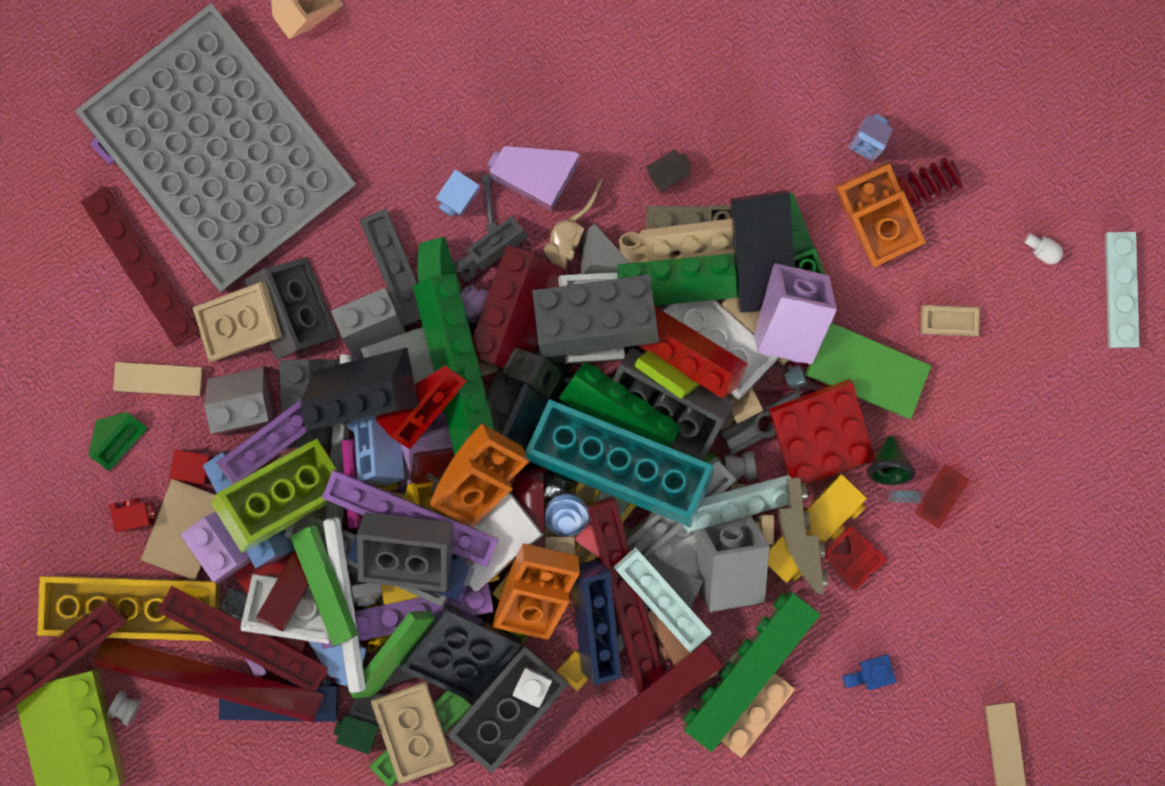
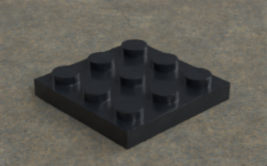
[400,604,522,703]

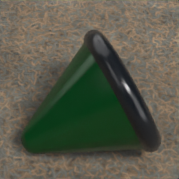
[866,435,916,485]

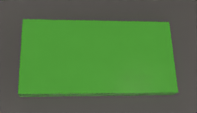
[805,323,931,419]

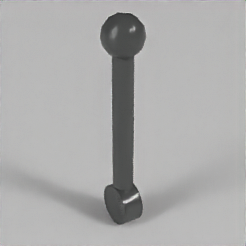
[481,174,497,233]

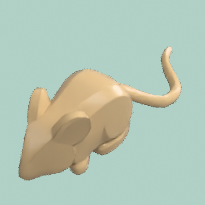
[544,179,602,269]

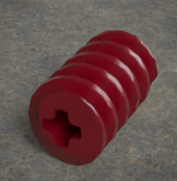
[897,158,963,208]

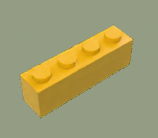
[768,474,867,583]

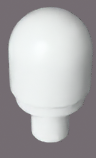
[1024,233,1063,265]

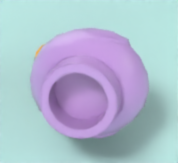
[460,285,489,324]

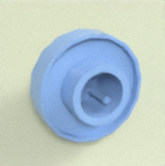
[545,494,588,536]

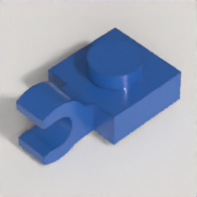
[842,654,896,691]

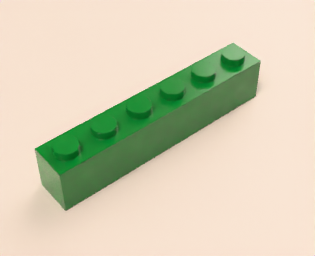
[413,274,495,455]
[682,590,821,752]

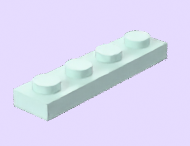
[1105,232,1139,348]
[682,475,790,532]
[614,547,712,653]

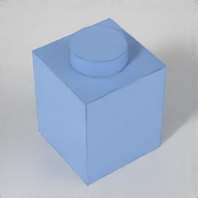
[436,169,480,217]

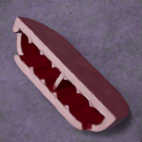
[510,465,545,565]

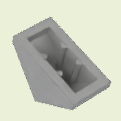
[581,224,630,275]

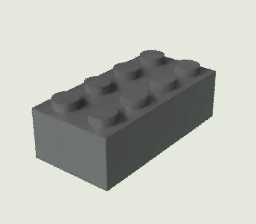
[532,274,659,358]
[613,347,735,461]
[447,644,569,774]

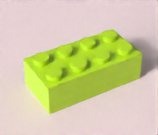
[211,438,337,553]

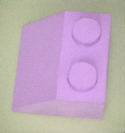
[180,512,252,584]

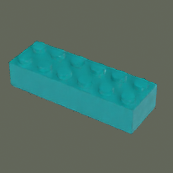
[525,399,714,528]

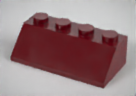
[472,245,566,378]

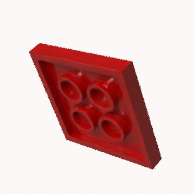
[768,379,875,485]

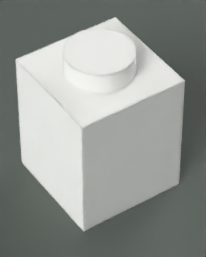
[512,666,552,708]

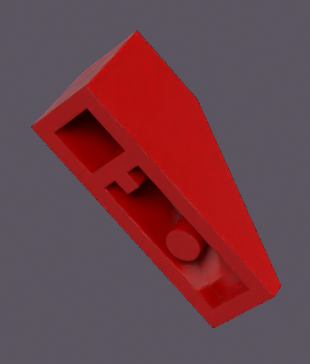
[375,365,467,449]

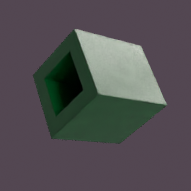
[333,713,379,754]

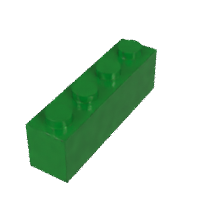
[617,253,737,306]
[559,361,681,447]

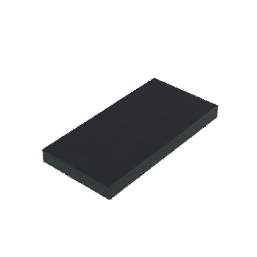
[730,190,794,313]

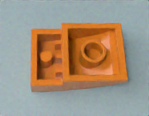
[833,162,926,268]
[430,424,529,527]
[493,543,580,640]

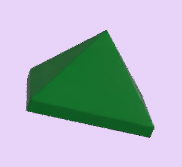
[88,412,148,471]

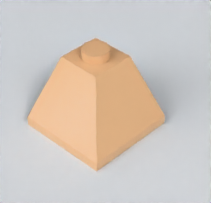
[271,0,344,39]

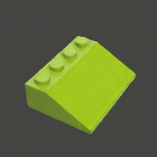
[16,669,126,786]

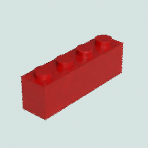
[637,306,748,398]

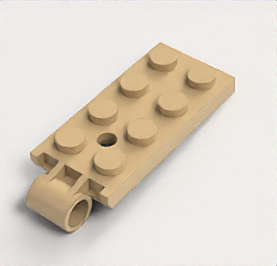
[619,219,735,263]

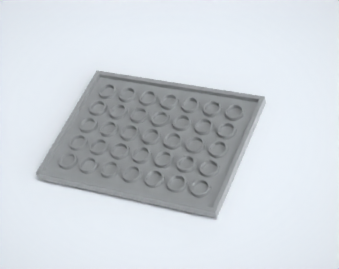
[75,3,357,293]

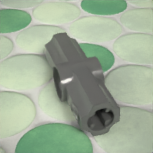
[720,390,801,455]

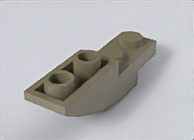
[645,205,732,229]
[777,477,828,594]

